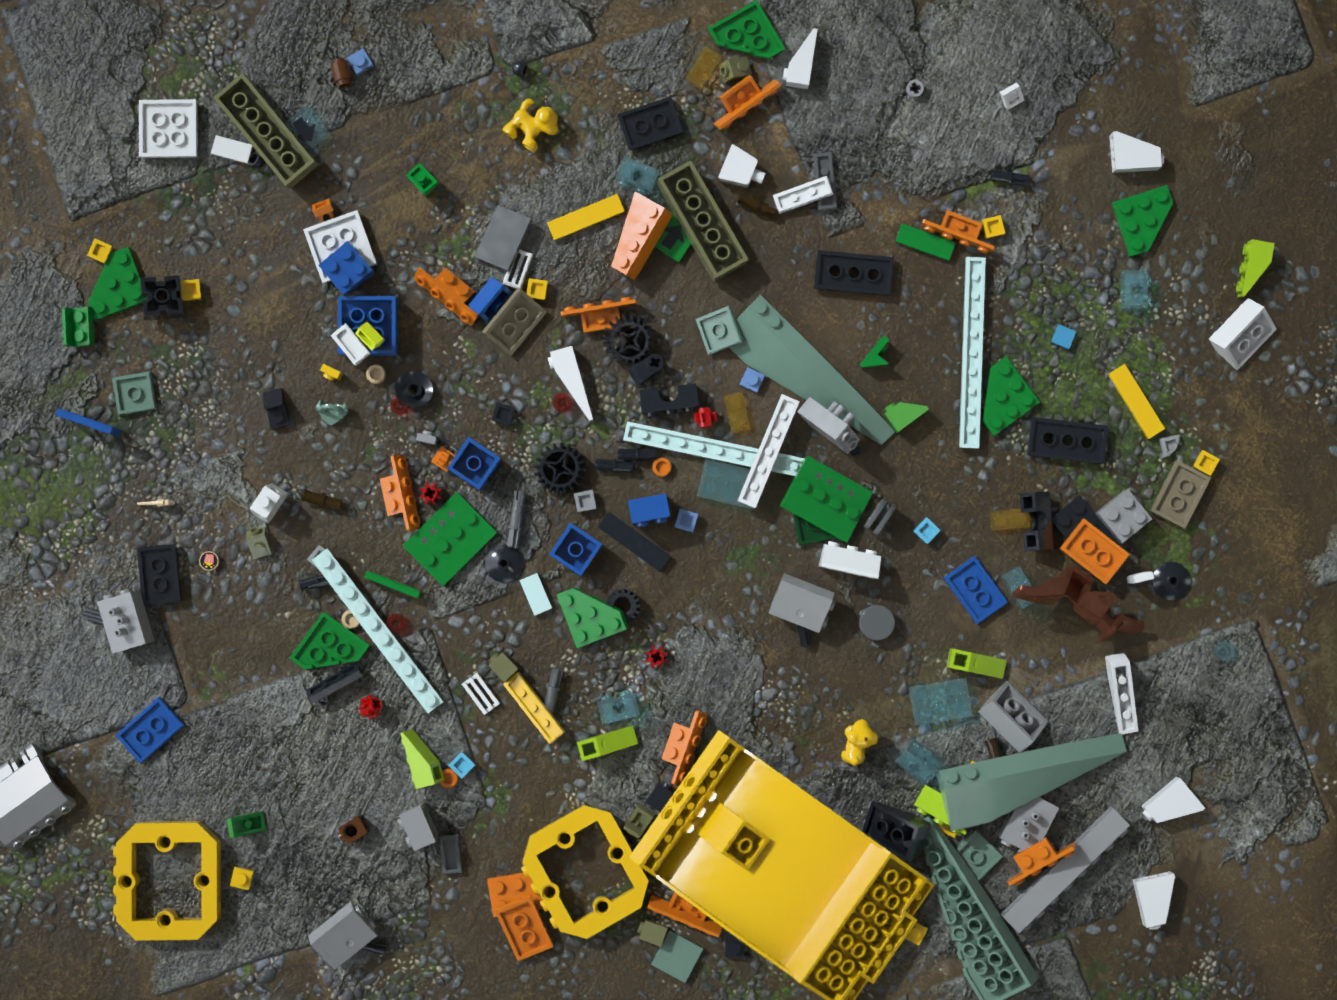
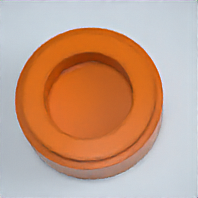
[652,458,671,477]
[440,768,459,788]

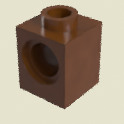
[338,814,370,844]

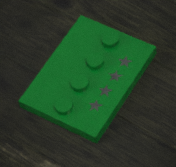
[779,456,873,543]
[403,492,498,587]

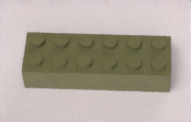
[213,73,320,189]
[656,160,749,282]

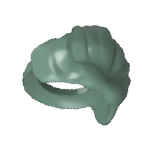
[316,400,348,426]

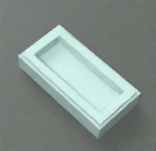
[519,573,552,616]

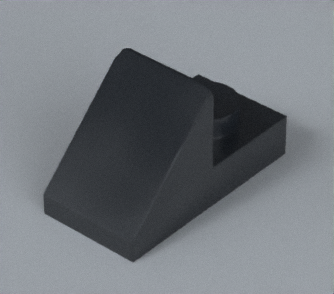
[263,388,291,430]

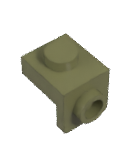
[719,56,752,83]
[246,526,272,559]
[623,803,655,839]

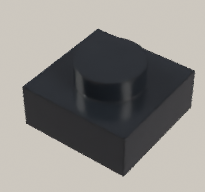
[491,402,515,426]

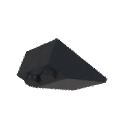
[862,801,931,862]

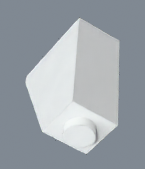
[1110,131,1164,173]
[1141,777,1205,823]
[1133,871,1175,930]

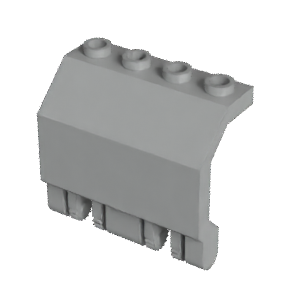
[0,743,77,850]

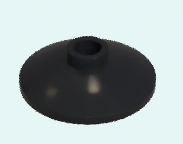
[395,371,433,408]
[485,544,524,583]
[1152,562,1191,600]

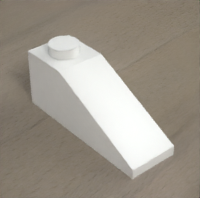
[783,28,817,89]

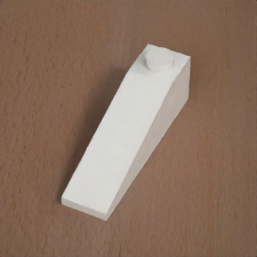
[548,346,593,422]
[1105,653,1138,734]

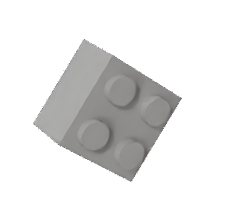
[1095,489,1152,544]
[398,802,439,851]

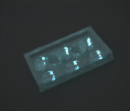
[697,459,753,510]
[908,678,972,726]

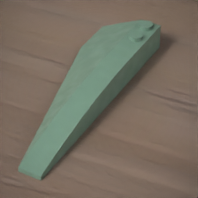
[729,295,895,445]
[936,733,1127,831]
[923,815,1039,1000]

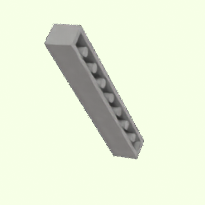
[1000,807,1130,933]

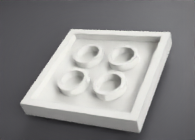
[139,99,198,158]
[303,210,377,284]

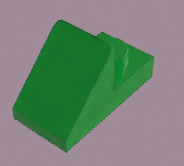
[406,163,440,198]
[858,335,890,369]
[227,811,266,838]

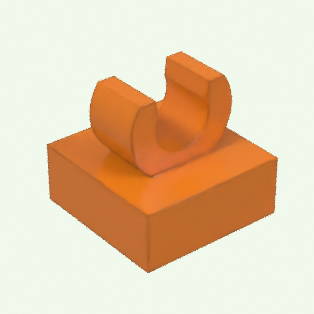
[312,198,334,223]
[431,446,456,472]

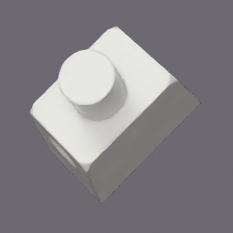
[718,144,766,188]
[250,483,289,524]

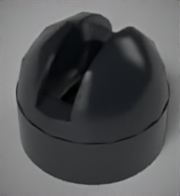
[512,61,527,78]
[249,152,266,169]

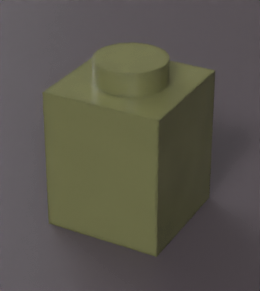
[488,652,519,682]
[637,918,668,947]

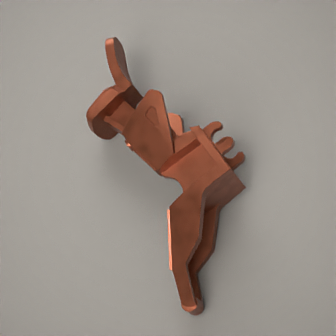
[1012,565,1145,642]

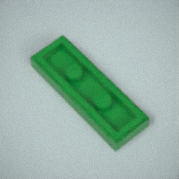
[895,224,955,261]
[364,571,422,598]

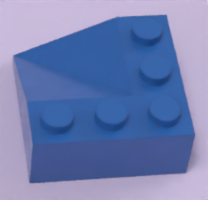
[338,296,398,356]

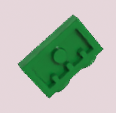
[62,306,94,347]

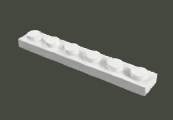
[738,394,800,508]

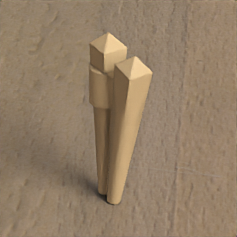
[137,499,175,507]

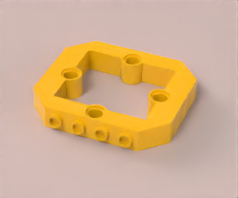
[521,805,648,939]
[113,821,221,941]

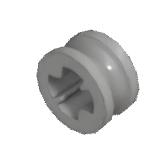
[906,80,924,98]

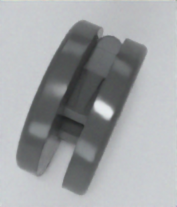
[864,498,896,535]
[858,605,895,641]

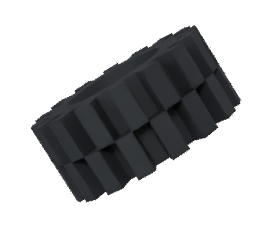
[606,589,640,623]

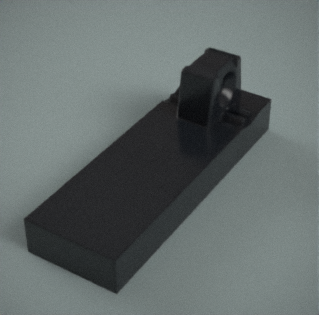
[306,662,363,707]

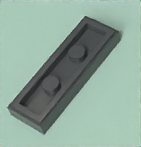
[813,152,837,211]

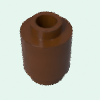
[330,58,353,88]

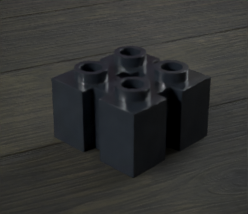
[140,275,183,320]

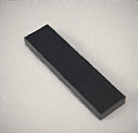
[598,512,671,572]

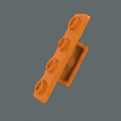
[714,75,782,130]
[921,210,995,254]
[413,267,478,326]
[561,297,637,333]
[380,454,421,531]
[662,710,708,786]
[1007,837,1077,886]
[647,892,722,937]

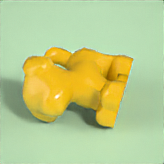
[502,99,559,153]
[841,719,878,766]

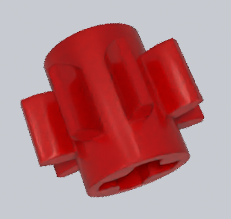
[694,407,717,428]
[419,482,443,505]
[645,646,668,669]
[359,694,383,720]

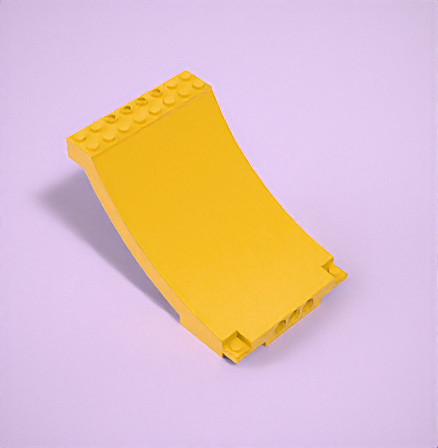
[629,730,935,1000]

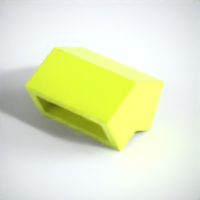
[355,322,385,350]

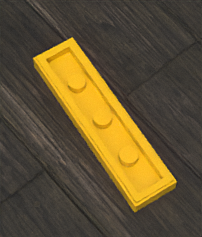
[547,194,625,241]
[1107,364,1165,439]
[503,672,566,744]

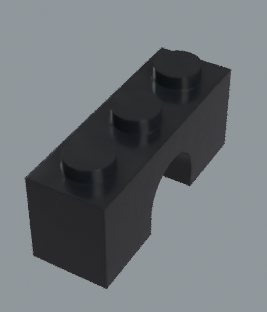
[639,383,699,417]
[1020,491,1055,551]

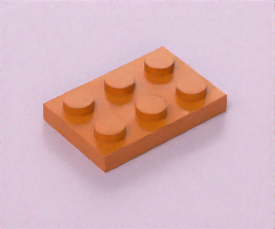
[1059,518,1130,585]
[487,869,549,917]
[495,894,554,961]

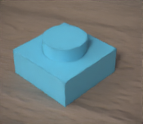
[913,517,941,544]
[448,751,476,779]

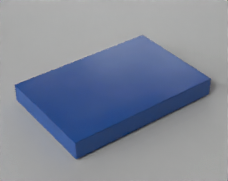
[55,408,121,437]
[943,556,1008,625]
[115,696,185,764]

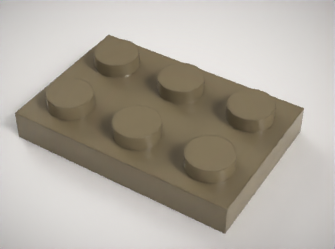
[482,287,547,356]
[1150,460,1211,529]

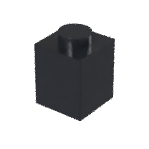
[645,781,674,812]

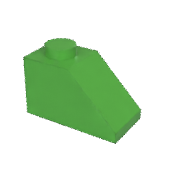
[883,402,929,433]

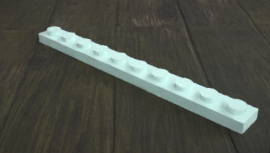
[959,257,986,449]
[623,421,804,476]
[312,548,444,713]

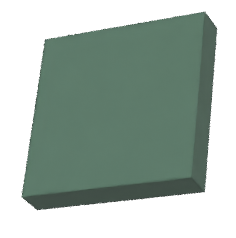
[696,306,744,355]
[112,371,157,416]
[955,829,1003,882]
[651,929,703,983]

